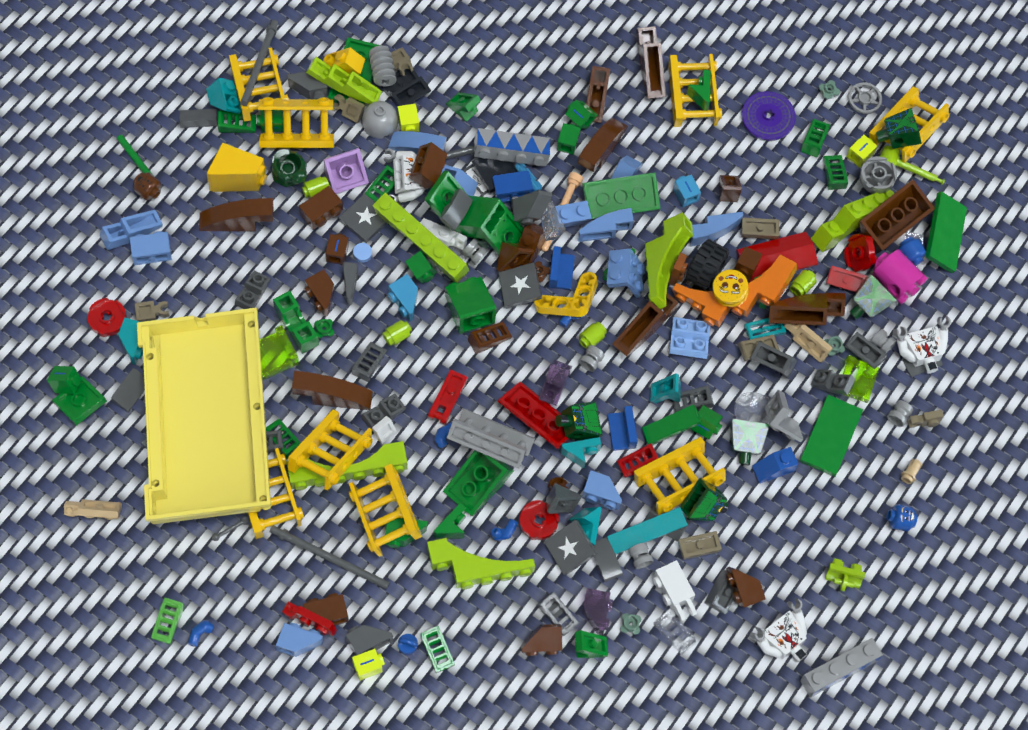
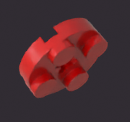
[844,234,877,272]
[87,298,127,337]
[519,500,559,540]

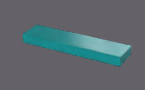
[607,507,688,555]

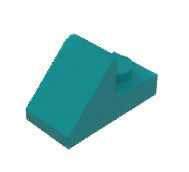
[650,373,681,404]
[560,437,601,468]
[569,507,602,545]

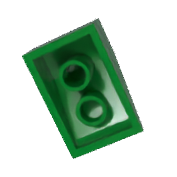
[443,450,514,516]

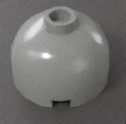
[362,101,398,139]
[860,156,897,194]

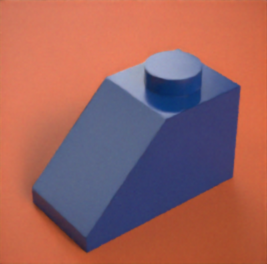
[752,447,798,484]

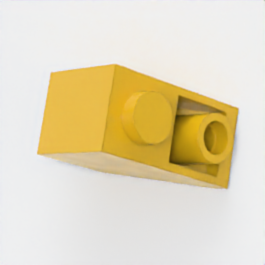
[323,47,365,75]

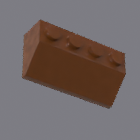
[859,179,935,254]

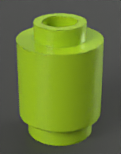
[302,176,330,199]
[789,270,817,296]
[382,320,412,346]
[579,322,607,349]

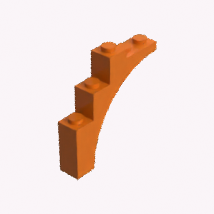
[673,255,797,327]

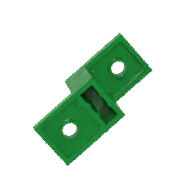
[424,171,524,255]

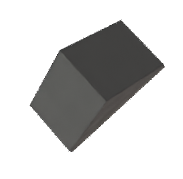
[546,483,582,514]

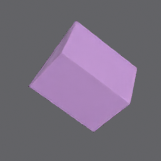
[324,148,369,194]

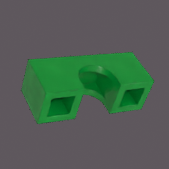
[273,291,319,354]

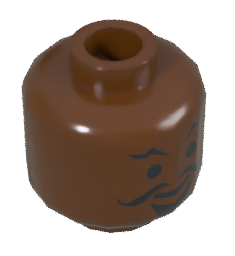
[133,172,161,200]

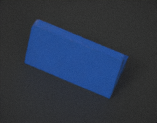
[493,171,533,203]
[549,246,575,290]
[608,406,638,451]

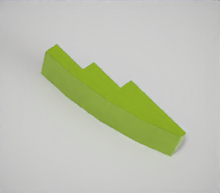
[306,57,382,104]

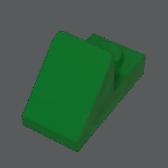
[687,70,711,111]
[446,92,481,121]
[433,503,466,540]
[575,630,608,658]

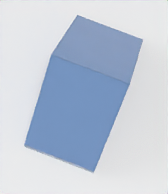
[611,155,643,179]

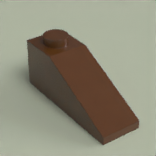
[586,66,610,123]

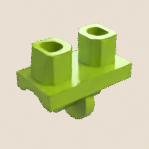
[825,558,865,592]

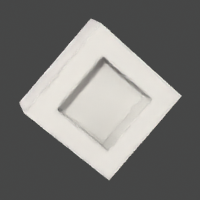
[372,416,397,444]

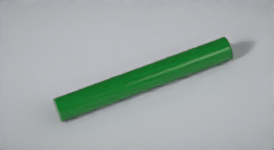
[117,135,154,176]

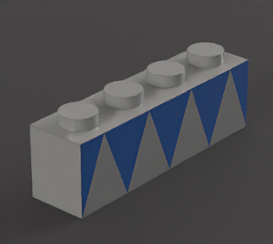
[474,128,550,166]
[800,638,883,698]

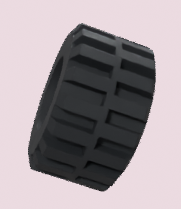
[686,239,729,291]

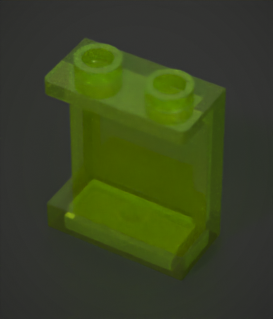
[260,325,299,380]

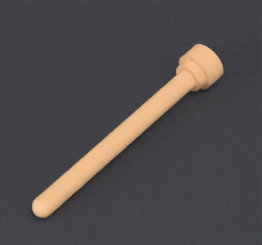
[542,172,583,252]

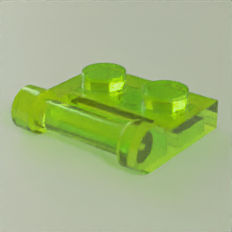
[842,356,879,403]

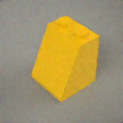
[207,143,267,192]

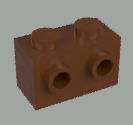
[409,142,448,189]
[299,186,343,230]

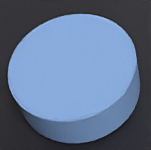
[353,243,372,263]

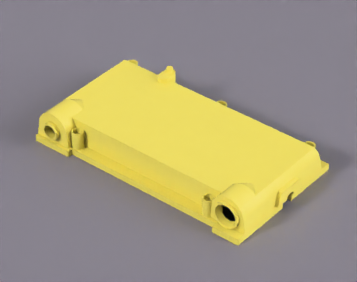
[137,307,272,524]

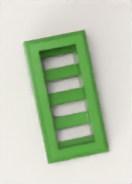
[151,598,185,645]

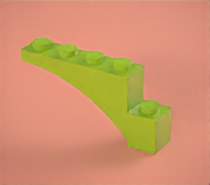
[811,190,894,252]
[645,212,693,309]
[427,538,535,589]

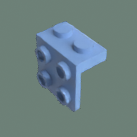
[607,248,645,298]

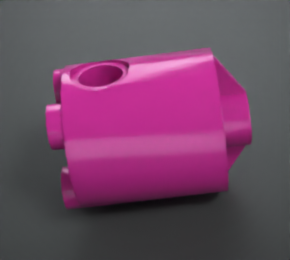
[872,249,928,305]

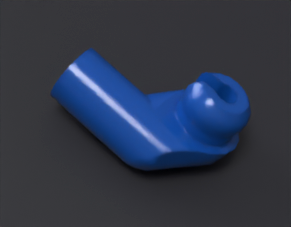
[188,620,214,647]

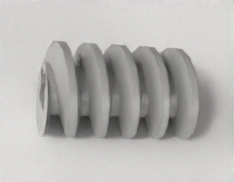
[369,45,397,87]

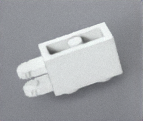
[653,560,697,621]

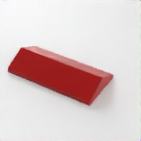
[736,232,818,282]
[498,382,570,449]

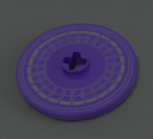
[741,91,796,141]

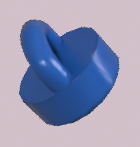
[398,634,418,655]

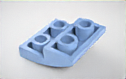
[669,317,710,359]

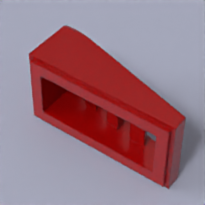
[617,443,659,477]

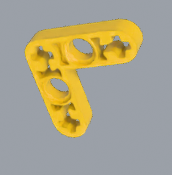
[534,272,598,317]

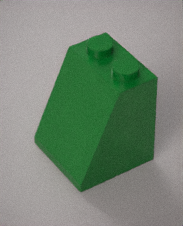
[445,277,497,334]

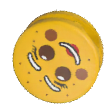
[713,269,749,307]

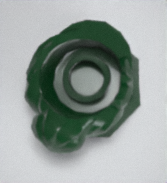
[270,149,307,187]

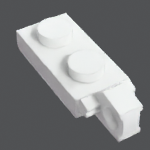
[420,218,467,250]

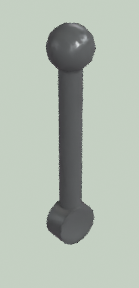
[212,516,249,541]

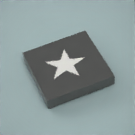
[339,194,387,243]
[498,262,542,308]
[544,520,597,575]

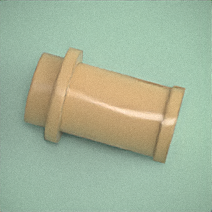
[901,459,922,484]

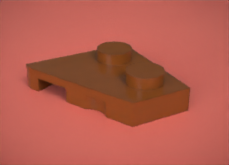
[669,253,690,286]

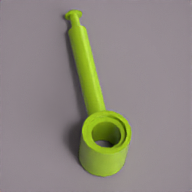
[880,146,945,185]

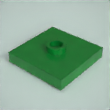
[52,376,107,426]

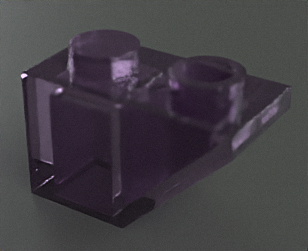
[539,360,572,406]
[582,588,613,636]

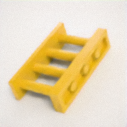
[229,47,289,122]
[668,54,722,127]
[869,86,950,163]
[258,97,334,148]
[288,409,373,491]
[634,437,726,515]
[248,448,304,539]
[349,464,422,557]

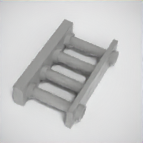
[447,408,535,469]

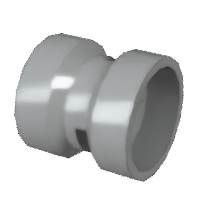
[462,239,487,264]
[870,329,897,354]
[579,345,605,372]
[887,400,913,427]
[628,543,654,569]

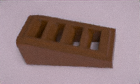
[468,322,512,354]

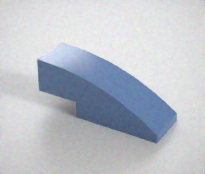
[388,131,447,154]
[578,208,634,242]
[100,210,163,250]
[689,212,743,247]

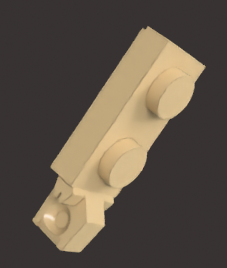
[784,324,833,363]
[64,499,122,520]

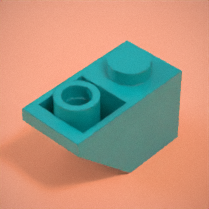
[206,78,242,114]
[118,318,143,365]

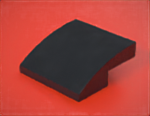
[381,69,431,106]
[472,157,518,193]

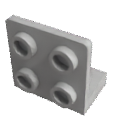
[765,390,803,442]

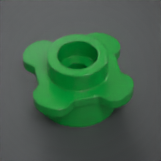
[314,319,334,338]

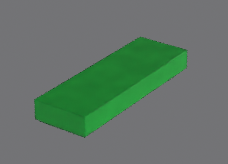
[642,405,702,445]

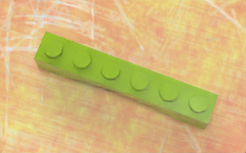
[373,193,469,283]
[287,441,408,490]

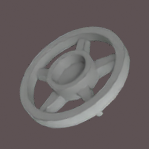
[848,82,882,114]

